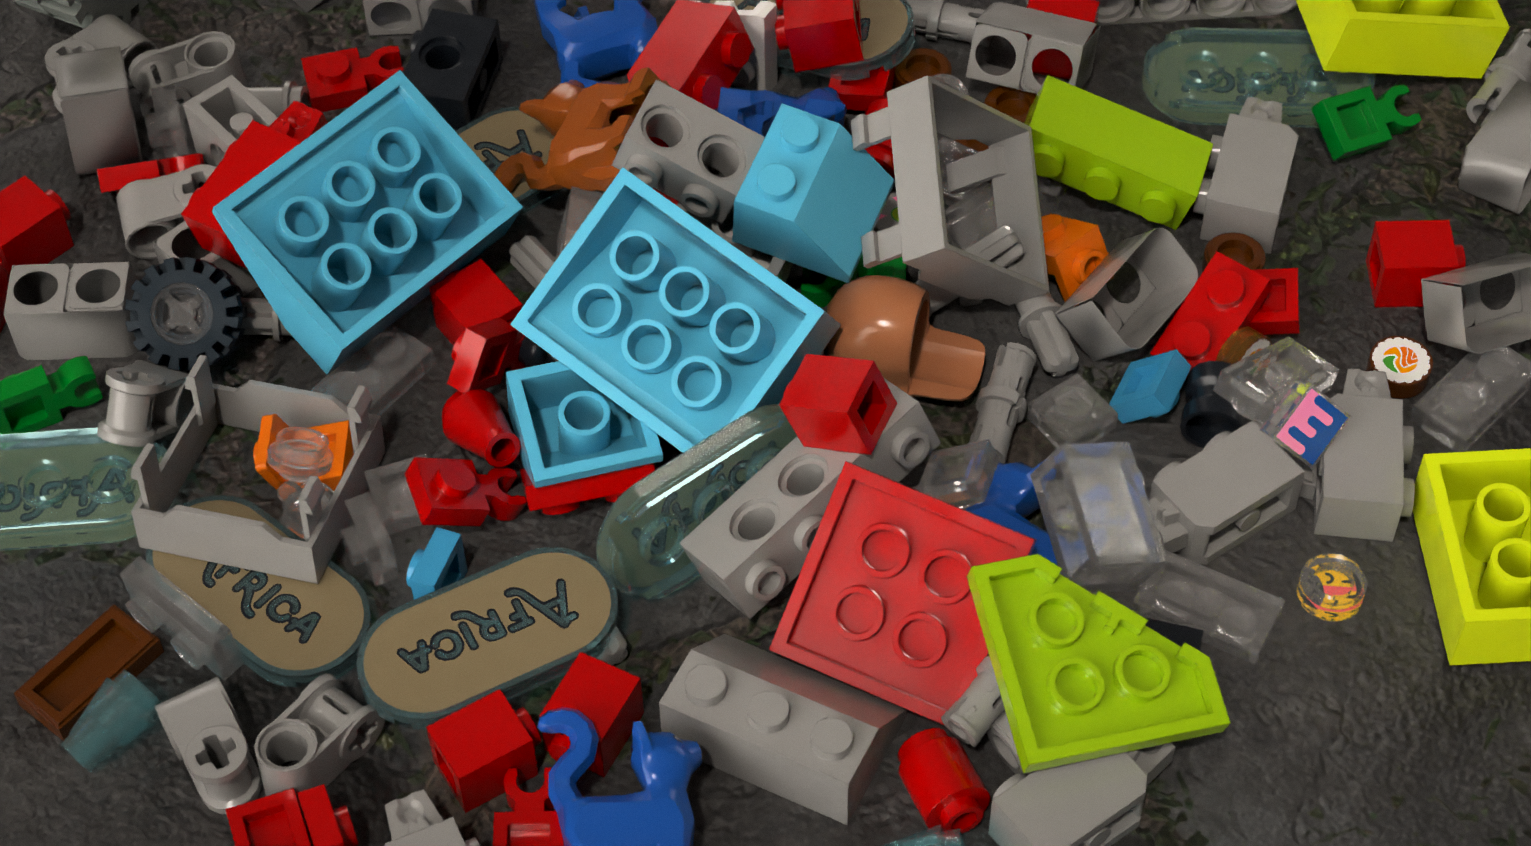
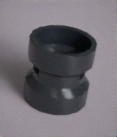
[1180,361,1251,448]

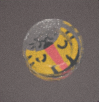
[1297,553,1367,622]

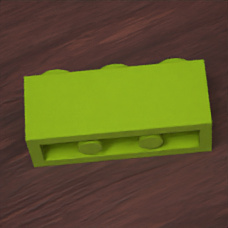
[1024,75,1213,230]

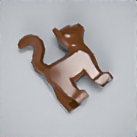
[494,67,671,193]

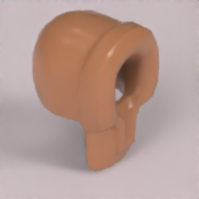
[825,275,985,401]

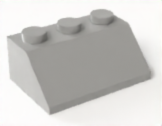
[659,634,907,825]

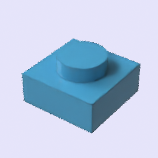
[1108,349,1192,424]
[406,527,468,605]

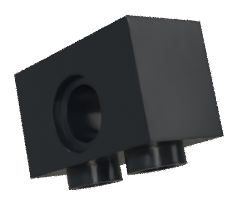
[401,8,503,135]

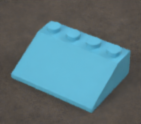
[212,70,523,375]
[510,167,841,473]

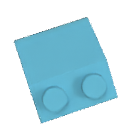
[732,103,894,283]
[506,361,663,488]

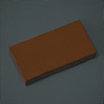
[14,604,164,742]

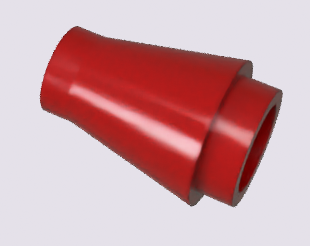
[442,389,521,467]

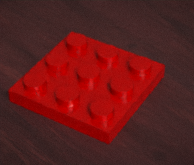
[769,461,1037,726]

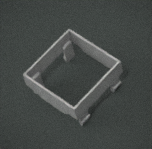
[851,75,1050,307]
[130,355,385,584]

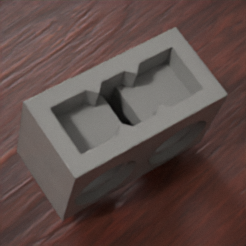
[611,79,765,224]

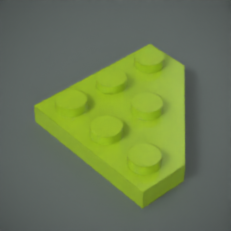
[967,554,1231,773]

